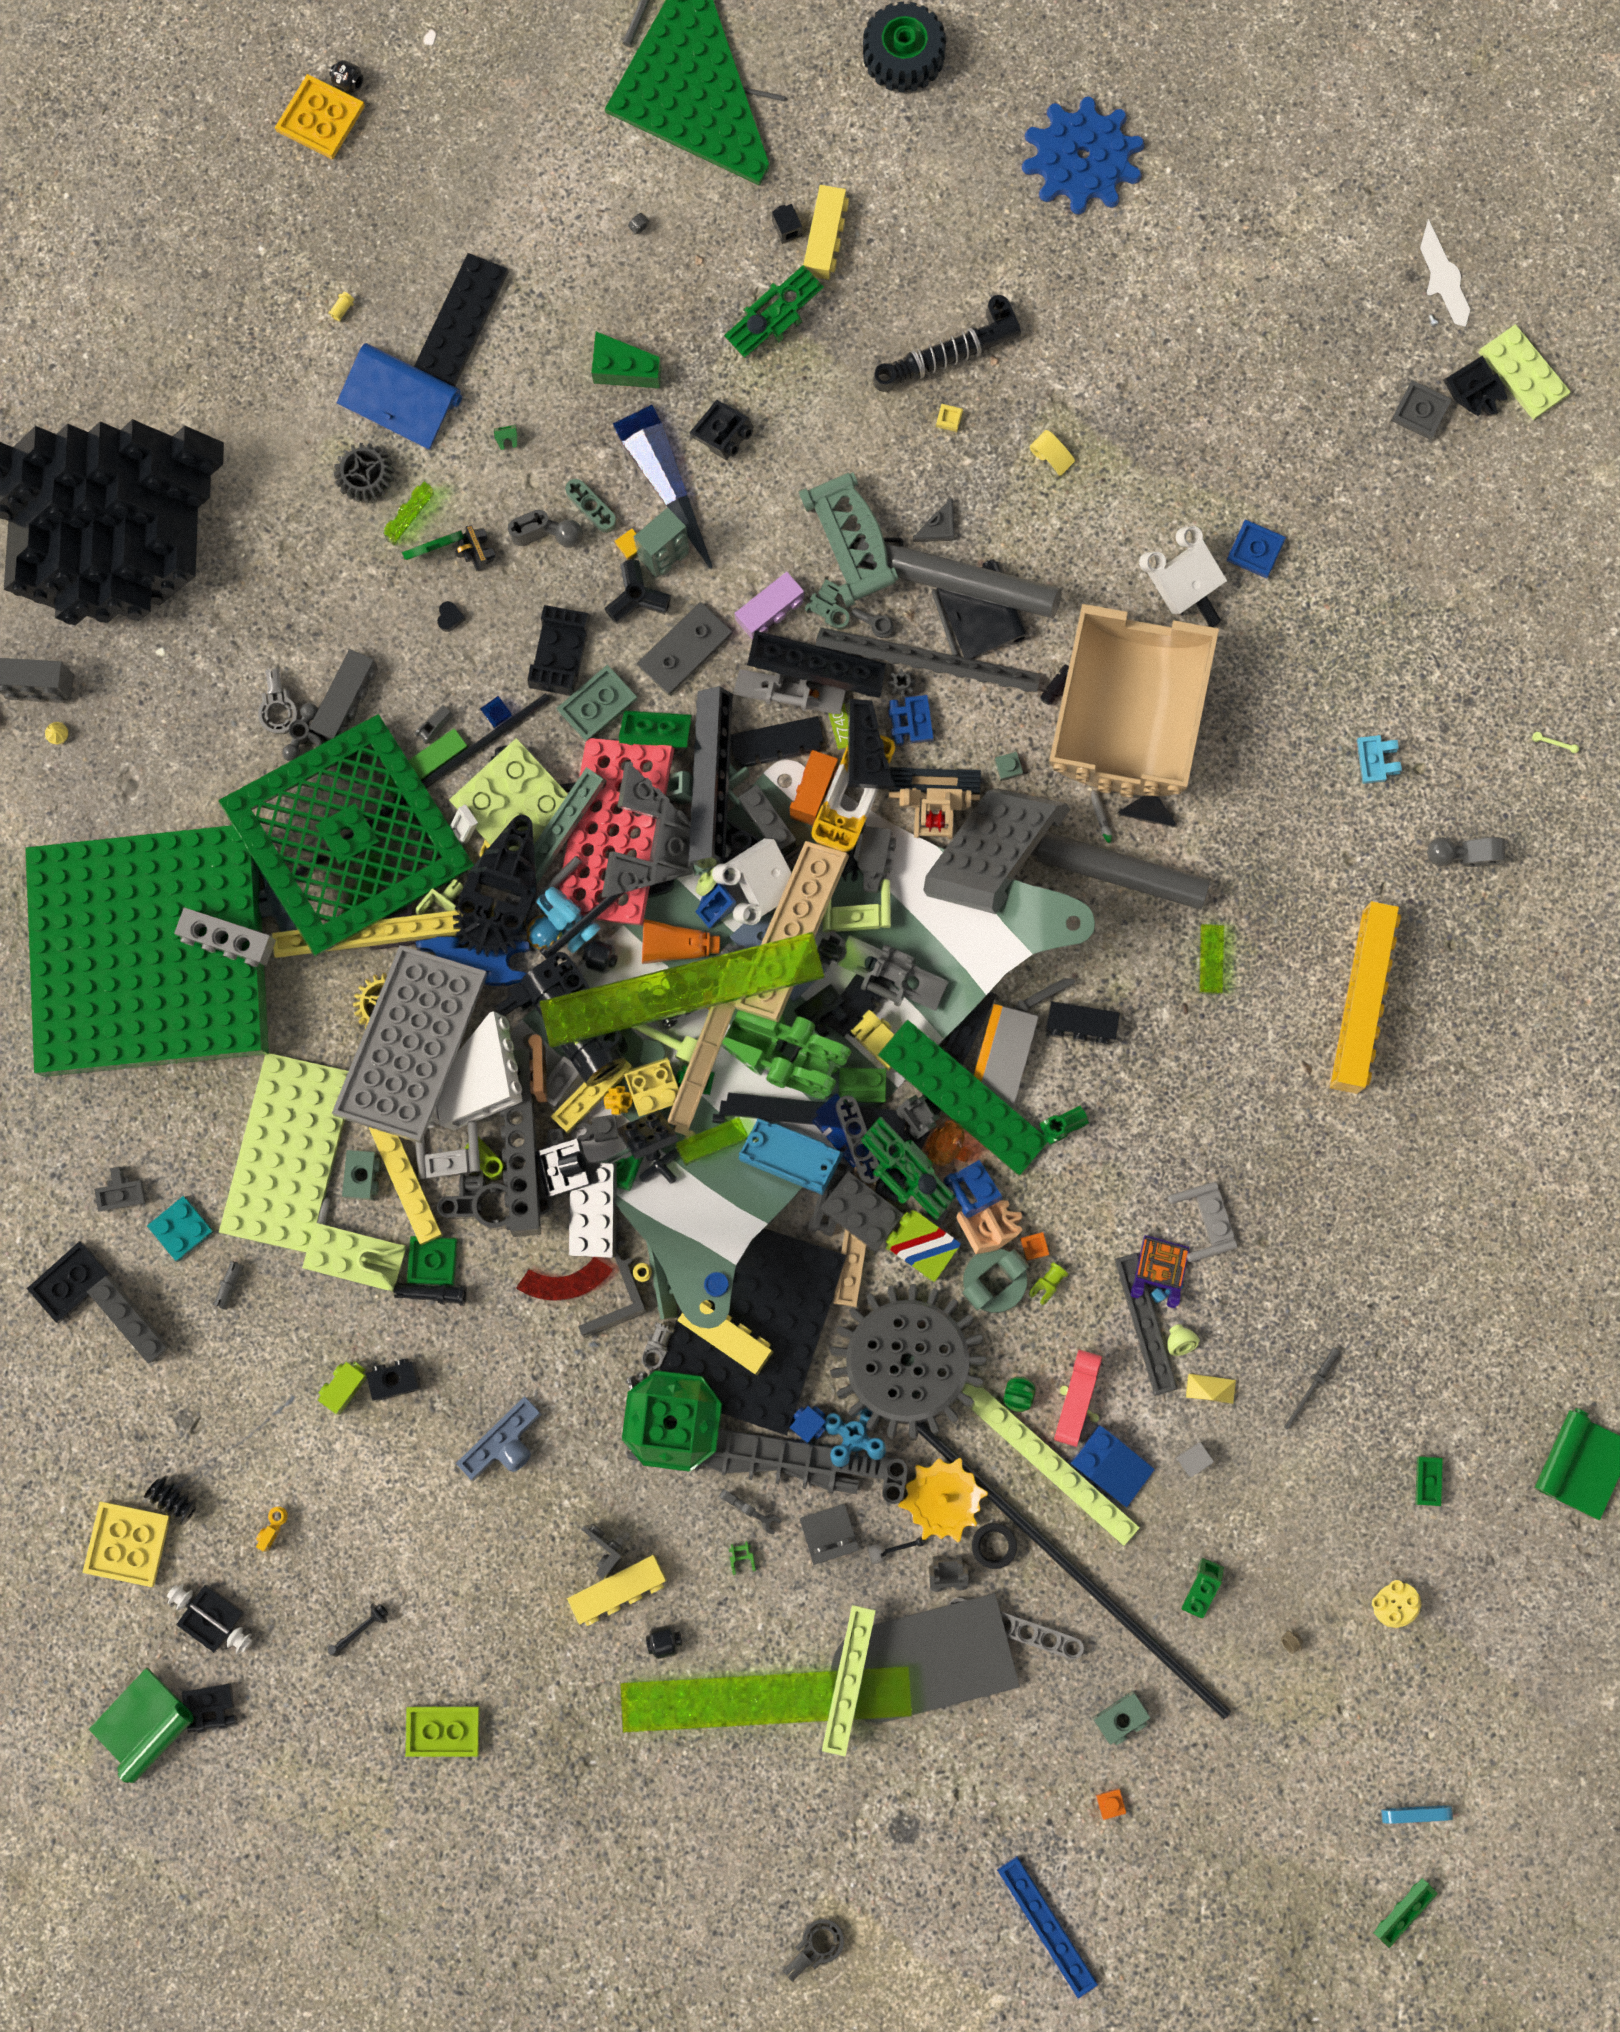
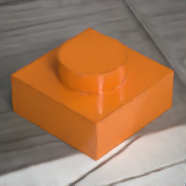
[1020,1232,1049,1261]
[1096,1788,1126,1820]

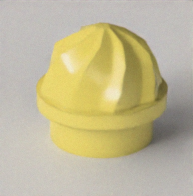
[45,722,68,745]

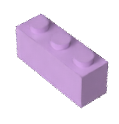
[734,572,804,639]

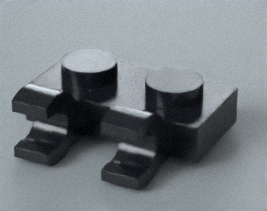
[794,984,849,1037]

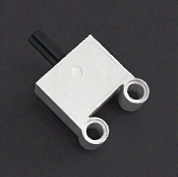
[1139,526,1227,627]
[712,838,804,925]

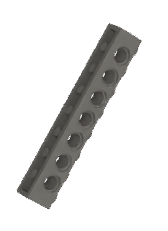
[500,1049,541,1237]

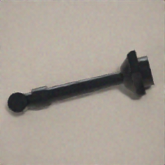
[328,1603,389,1657]

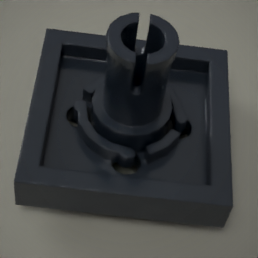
[617,1110,678,1161]

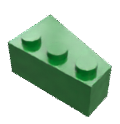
[591,331,662,389]

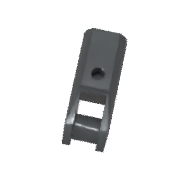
[415,705,454,744]

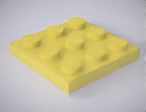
[83,1501,171,1587]

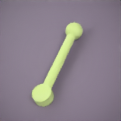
[1532,732,1579,753]
[1060,1386,1099,1423]

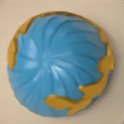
[526,914,564,951]

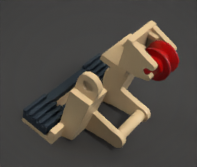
[888,767,981,839]

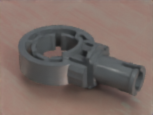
[782,1919,844,1982]

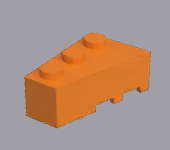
[790,750,839,826]

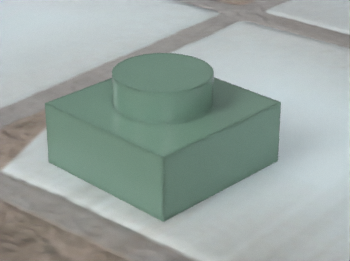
[994,752,1023,781]

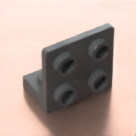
[800,1504,859,1565]
[581,1524,625,1579]

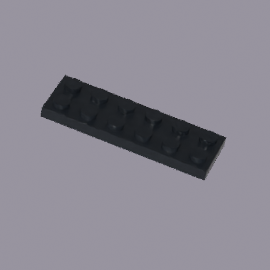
[414,253,509,387]
[747,631,886,698]

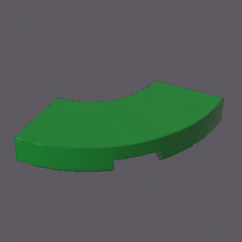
[402,530,464,560]

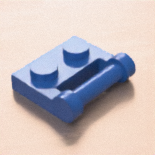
[943,1160,1003,1218]

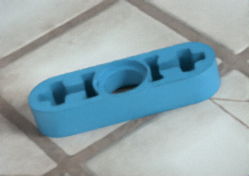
[1381,1805,1453,1824]

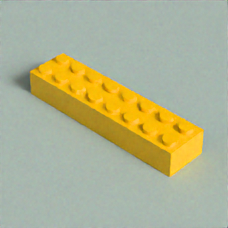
[1330,901,1401,1094]

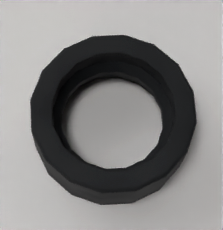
[971,1523,1017,1569]

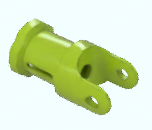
[1029,1262,1069,1305]

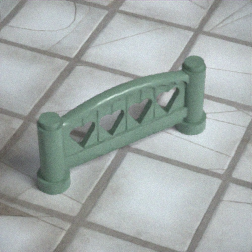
[798,472,899,607]

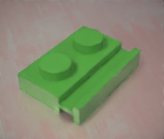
[839,1068,886,1103]

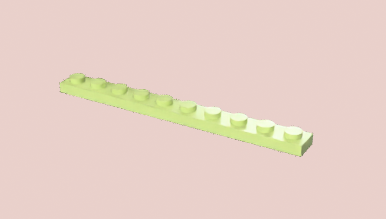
[963,1384,1139,1546]

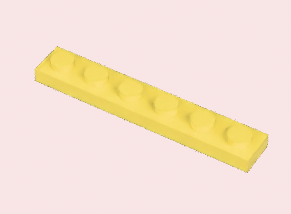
[369,1127,443,1246]

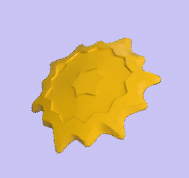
[898,1458,988,1542]

